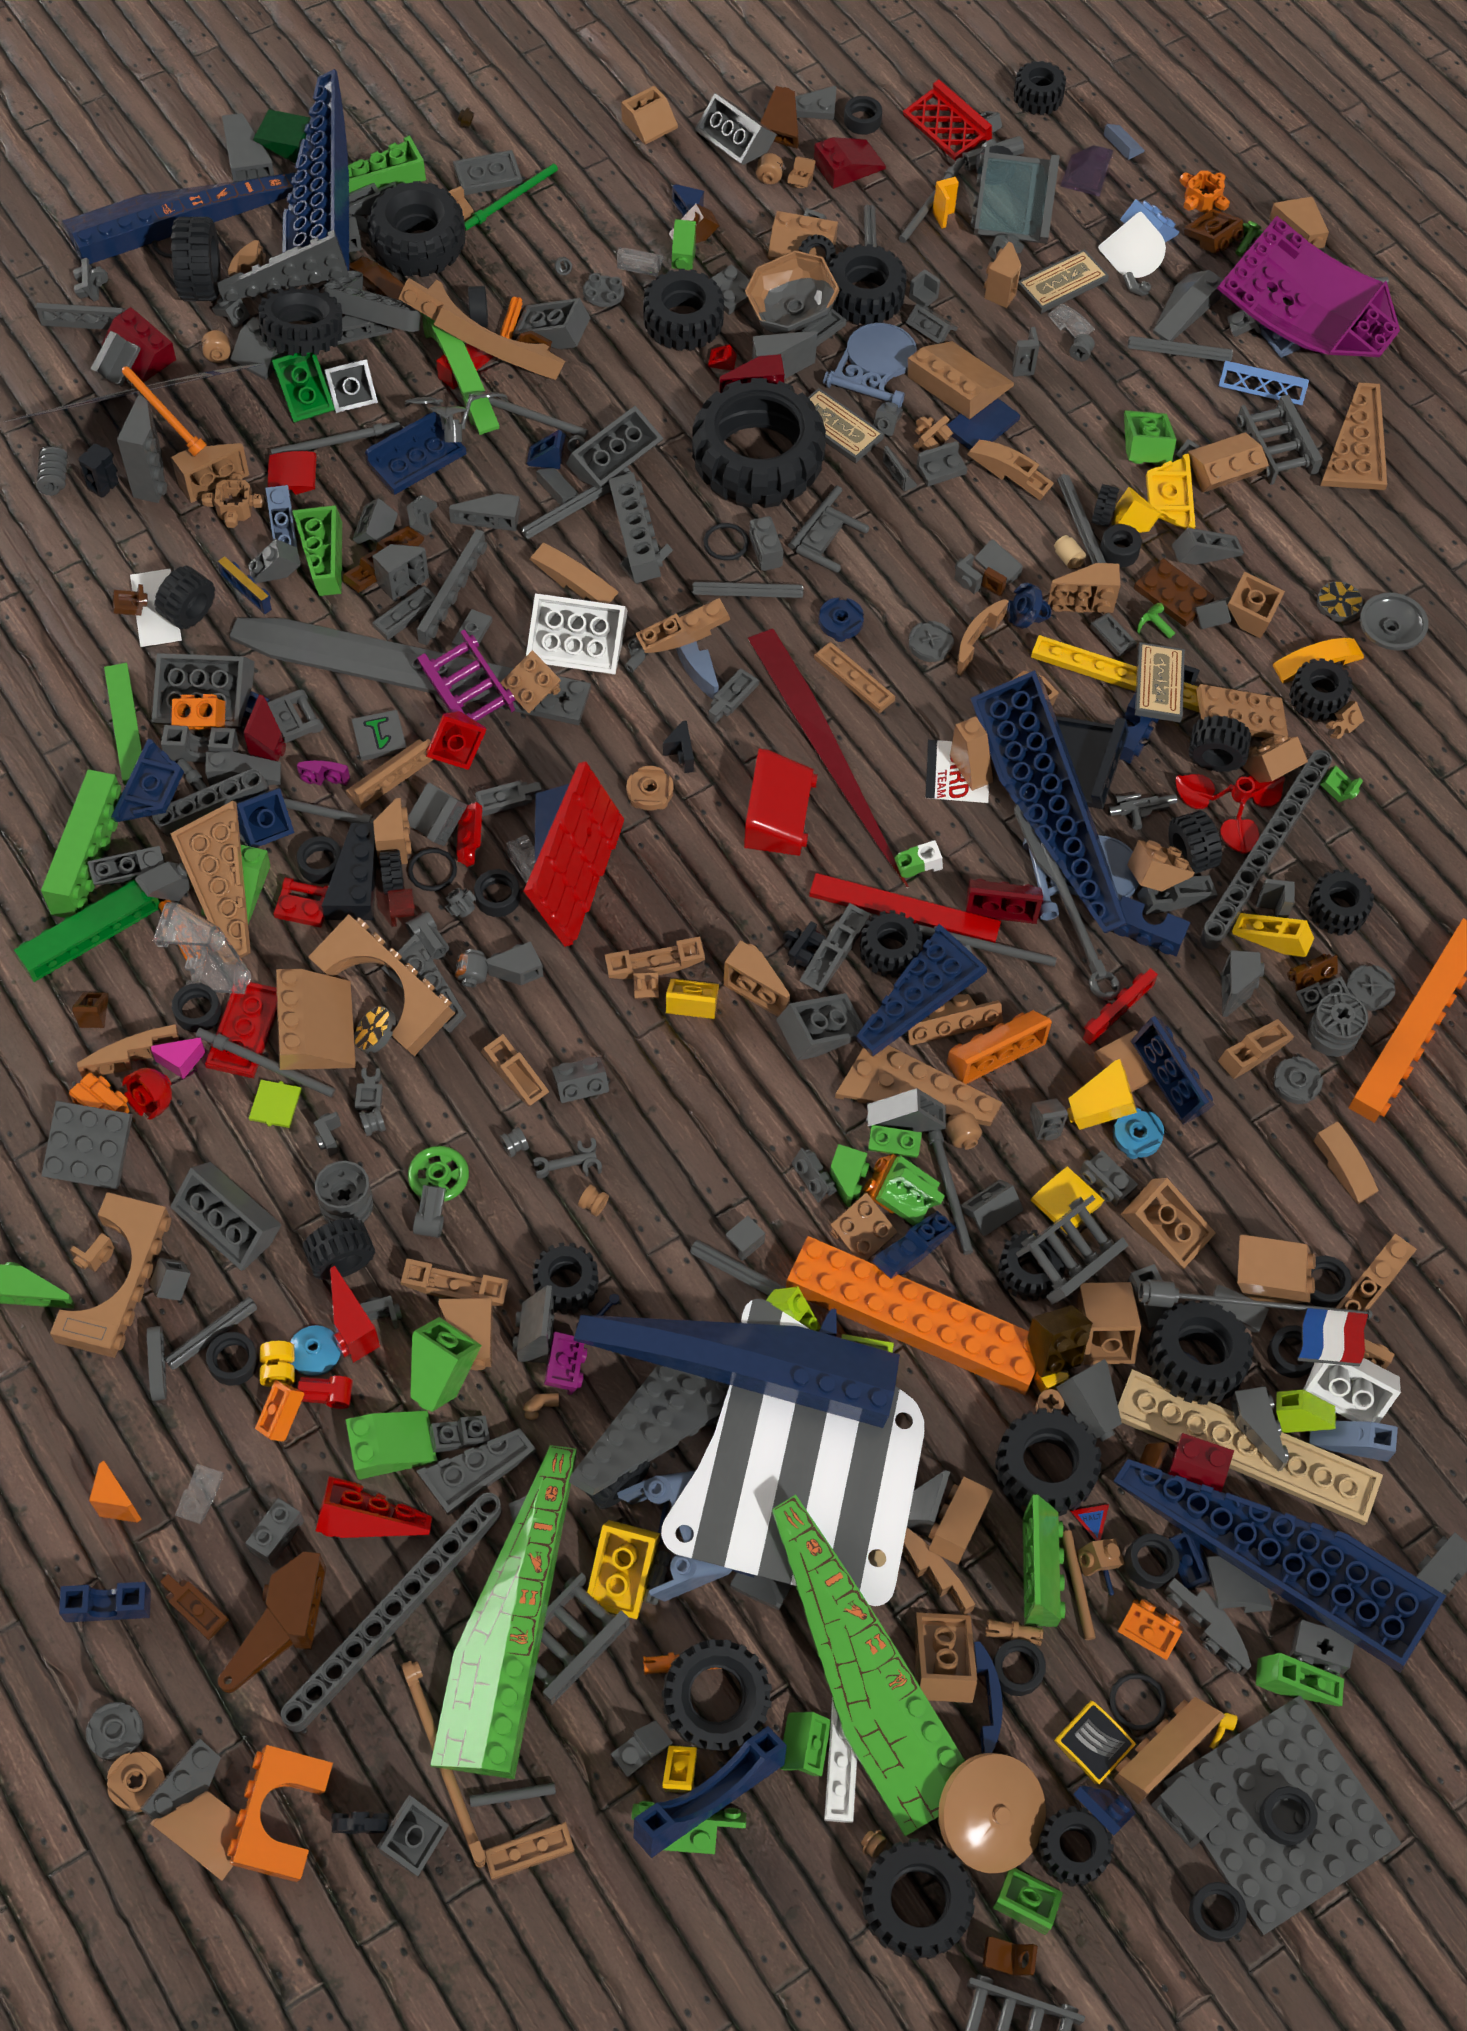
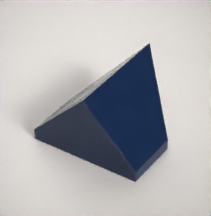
[526,430,566,469]

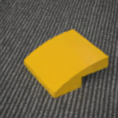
[1030,1166,1104,1235]

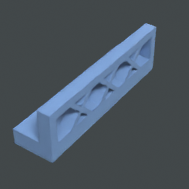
[1219,361,1309,405]

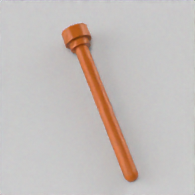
[122,366,207,456]

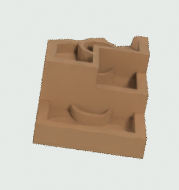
[228,240,267,301]
[150,1791,240,1881]

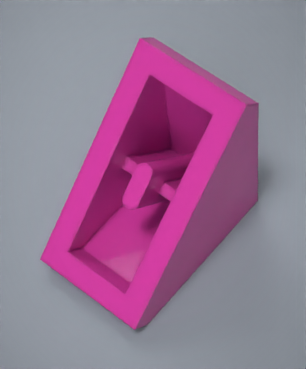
[151,1037,205,1079]

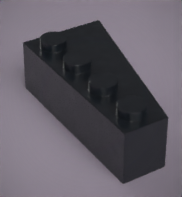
[322,823,377,920]

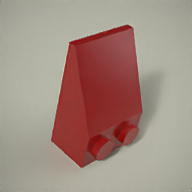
[330,1266,380,1363]

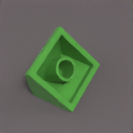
[992,1868,1063,1935]

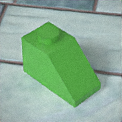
[672,219,696,270]

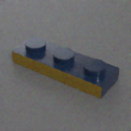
[218,556,272,614]

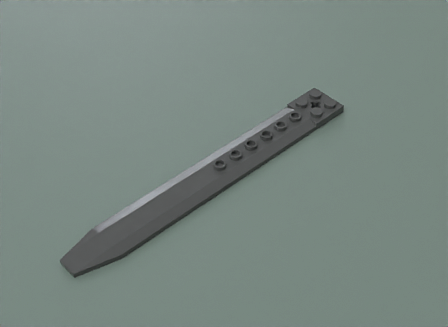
[230,618,591,725]

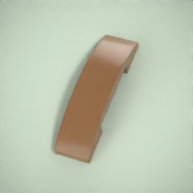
[957,599,1009,676]
[605,937,705,979]
[401,1259,509,1306]

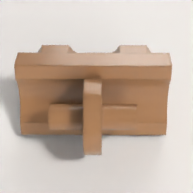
[913,415,953,451]

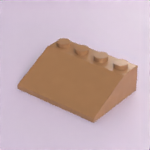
[908,341,1014,419]
[276,969,356,1070]

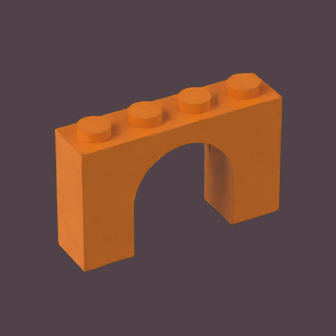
[227,1745,333,1882]

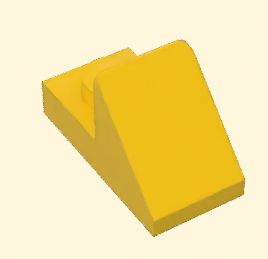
[663,1746,697,1793]

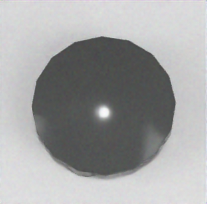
[583,273,624,307]

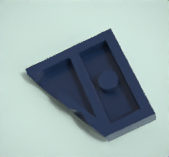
[1073,1785,1136,1836]

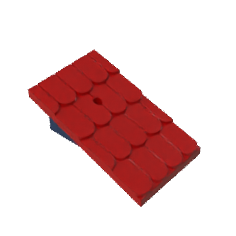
[524,761,624,947]

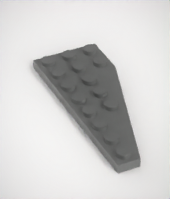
[569,1365,729,1496]

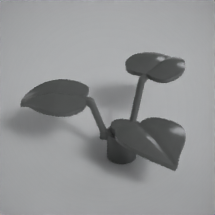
[405,391,508,442]

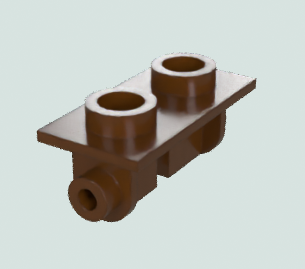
[1287,954,1338,992]

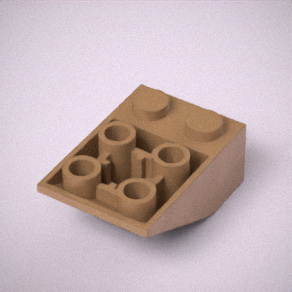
[1047,563,1120,614]

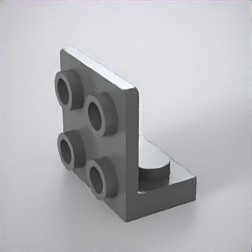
[408,783,468,846]

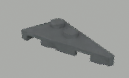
[764,86,837,120]

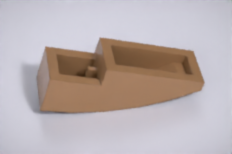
[1218,1019,1294,1079]
[481,1034,549,1107]
[1314,1121,1379,1205]

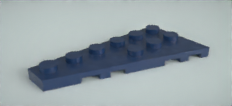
[856,924,987,1056]

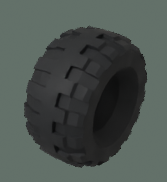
[368,181,465,277]

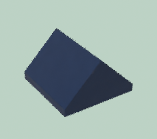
[237,788,295,848]

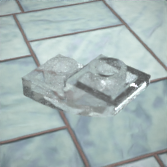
[1048,303,1095,338]
[175,1464,224,1524]

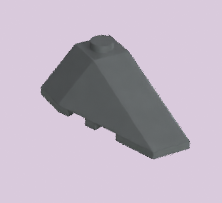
[1153,270,1224,341]

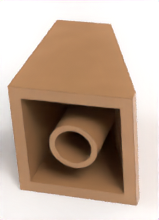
[1237,1235,1316,1303]
[1077,1282,1141,1365]

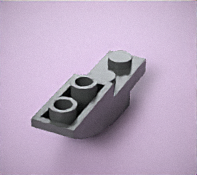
[1164,1578,1251,1676]

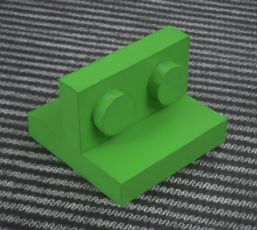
[876,1156,945,1226]

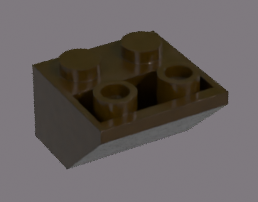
[1027,1305,1093,1378]

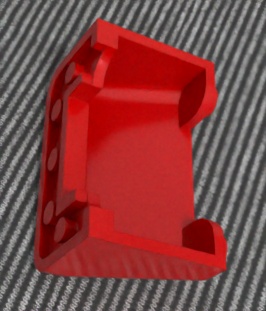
[744,748,818,856]

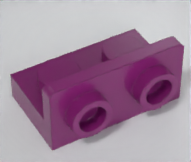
[544,1332,588,1395]

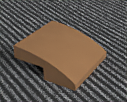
[1094,1030,1155,1092]

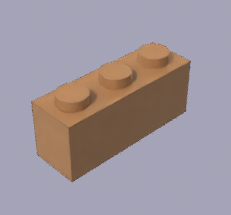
[928,1477,993,1564]

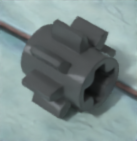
[445,888,476,918]

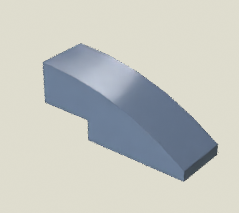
[676,642,719,699]

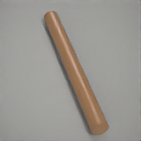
[1062,1530,1096,1640]

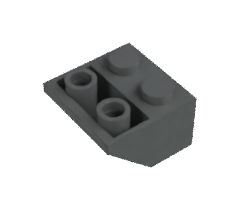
[372,544,429,600]

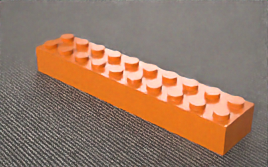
[786,1236,1036,1395]

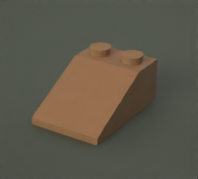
[171,443,249,503]
[723,940,790,1017]
[1121,1178,1216,1269]
[915,1612,977,1703]

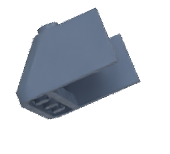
[617,1471,733,1602]

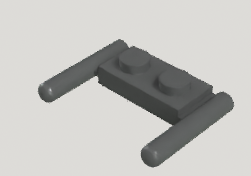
[796,506,870,573]

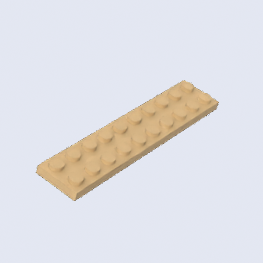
[1118,1369,1383,1525]

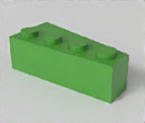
[348,135,426,193]
[292,505,342,596]

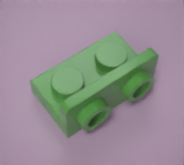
[868,1125,922,1158]

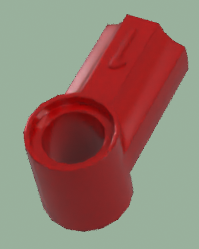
[298,1376,353,1409]

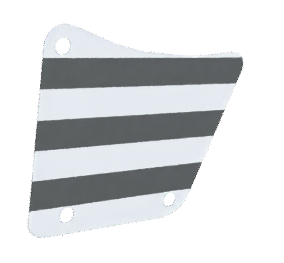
[661,1299,924,1606]

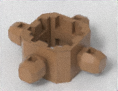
[202,473,266,528]

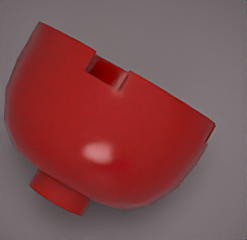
[122,1068,172,1120]

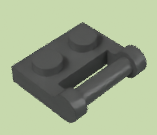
[268,689,324,743]

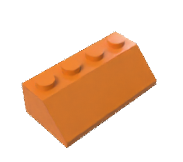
[947,1010,1052,1084]

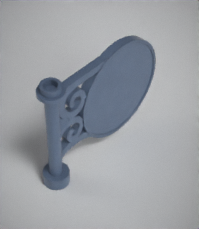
[823,323,917,408]
[1023,835,1139,920]

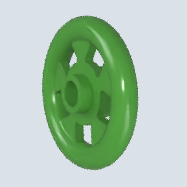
[408,1146,469,1202]

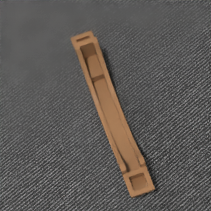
[398,278,566,380]

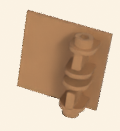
[500,650,561,713]
[830,1192,897,1261]

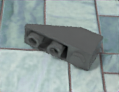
[87,846,164,885]
[1230,1386,1289,1471]

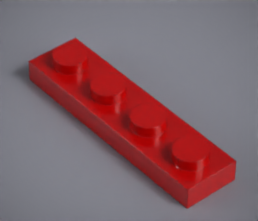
[1082,968,1158,1046]

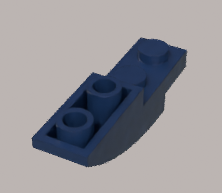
[872,1211,956,1279]

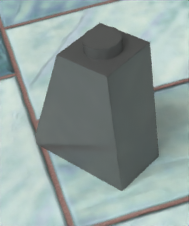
[867,1088,946,1132]
[1056,1359,1122,1442]

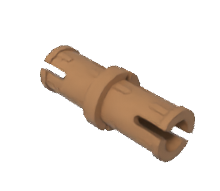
[985,1619,1043,1646]

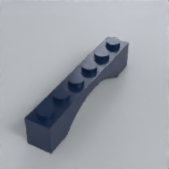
[633,1726,787,1858]

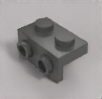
[552,1056,609,1103]

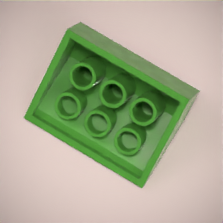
[1022,1495,1065,1627]

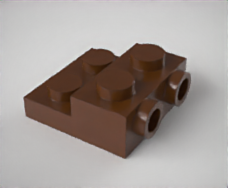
[1184,209,1244,254]

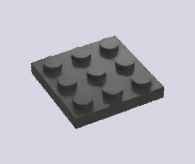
[41,1101,133,1190]

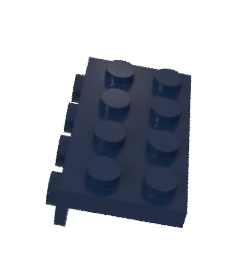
[365,412,467,495]

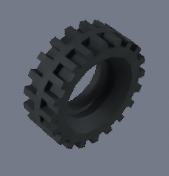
[259,286,342,356]
[662,1639,772,1750]

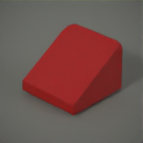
[708,344,737,370]

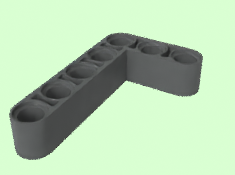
[324,271,421,332]
[152,769,269,837]

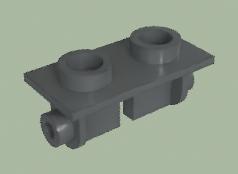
[792,1148,837,1203]

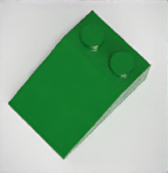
[272,353,335,423]

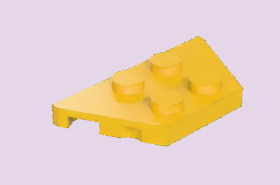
[1146,454,1195,530]

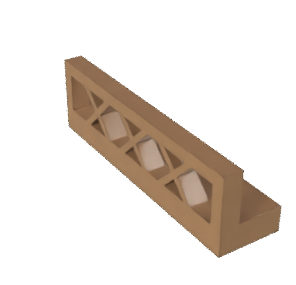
[346,739,434,810]

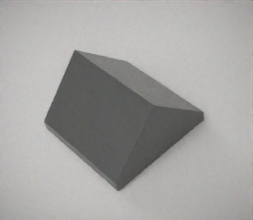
[324,359,378,413]
[377,1795,449,1876]

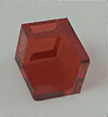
[388,888,415,927]

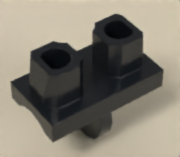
[783,921,826,968]

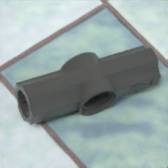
[962,136,1025,171]

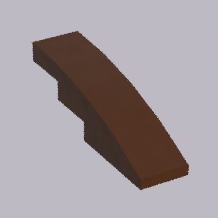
[349,256,404,301]
[343,526,424,593]

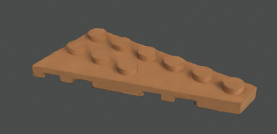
[1320,383,1387,490]
[170,801,251,964]
[835,1045,1003,1126]

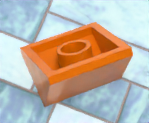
[89,1461,142,1523]

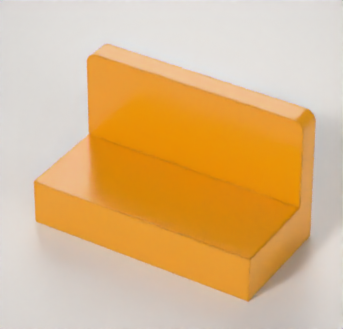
[932,177,959,229]

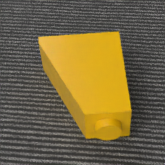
[1067,1059,1137,1130]

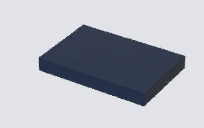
[947,398,1020,450]

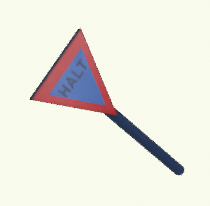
[1070,1504,1114,1596]

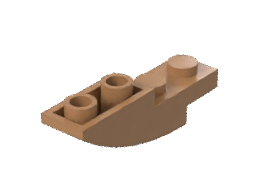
[967,440,1054,501]
[635,598,730,653]
[1336,1233,1417,1311]

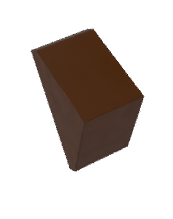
[72,992,108,1028]

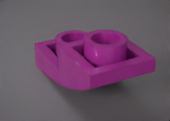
[297,760,350,786]

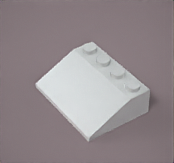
[526,593,628,675]

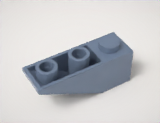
[265,485,298,550]
[1309,1421,1398,1462]

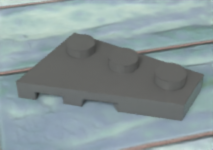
[140,1739,221,1820]

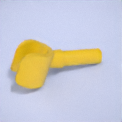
[1209,1713,1237,1750]

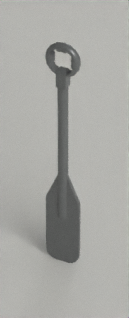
[1014,804,1121,1001]

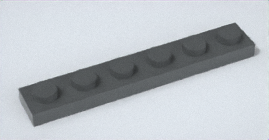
[417,529,487,646]

